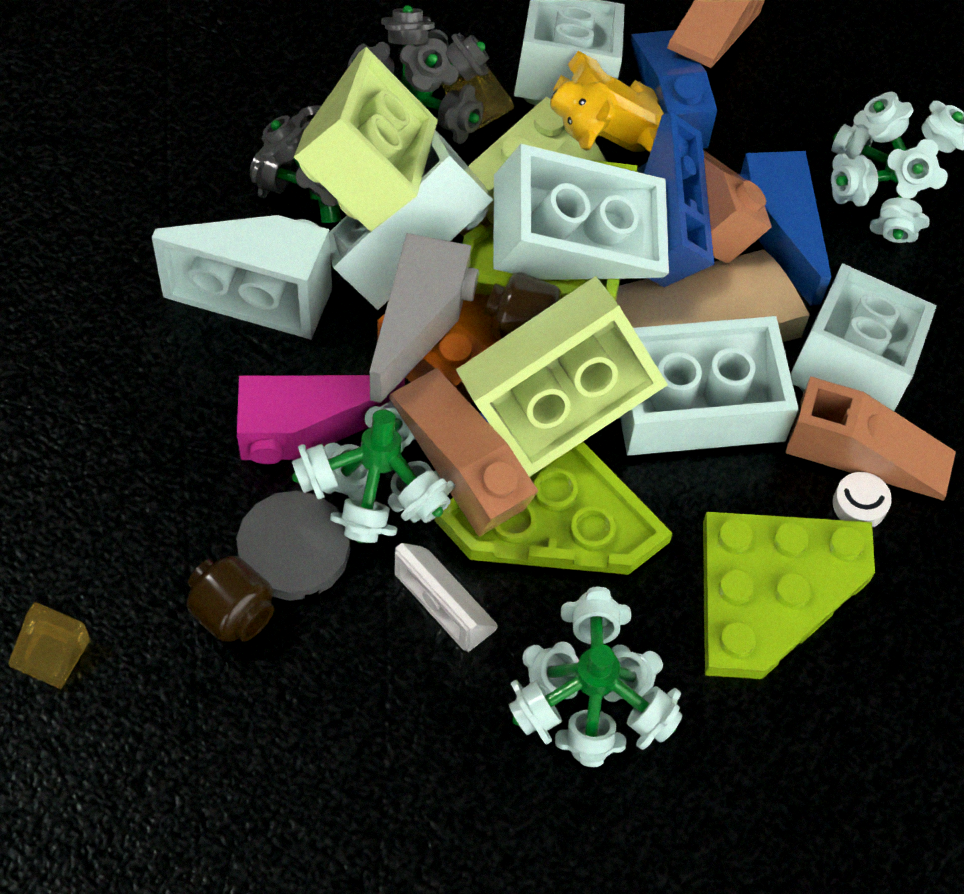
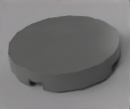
[236,491,350,601]

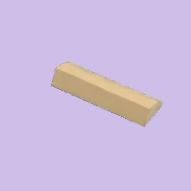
[616,250,810,342]

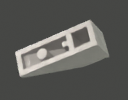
[369,233,479,403]

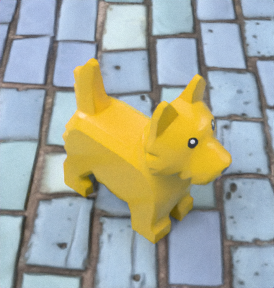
[550,51,664,152]

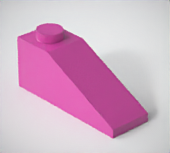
[237,375,405,464]

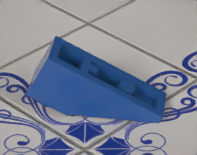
[630,30,717,148]
[644,111,714,287]
[738,151,831,306]

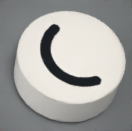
[833,472,892,528]

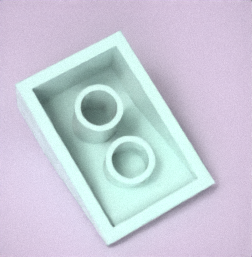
[514,0,625,105]
[493,144,669,280]
[152,215,332,339]
[790,263,936,411]

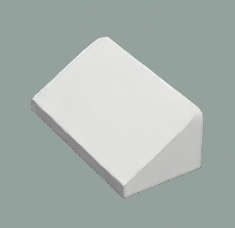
[395,543,497,652]

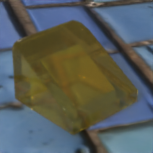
[442,63,515,129]
[8,602,90,689]

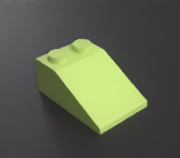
[294,47,438,232]

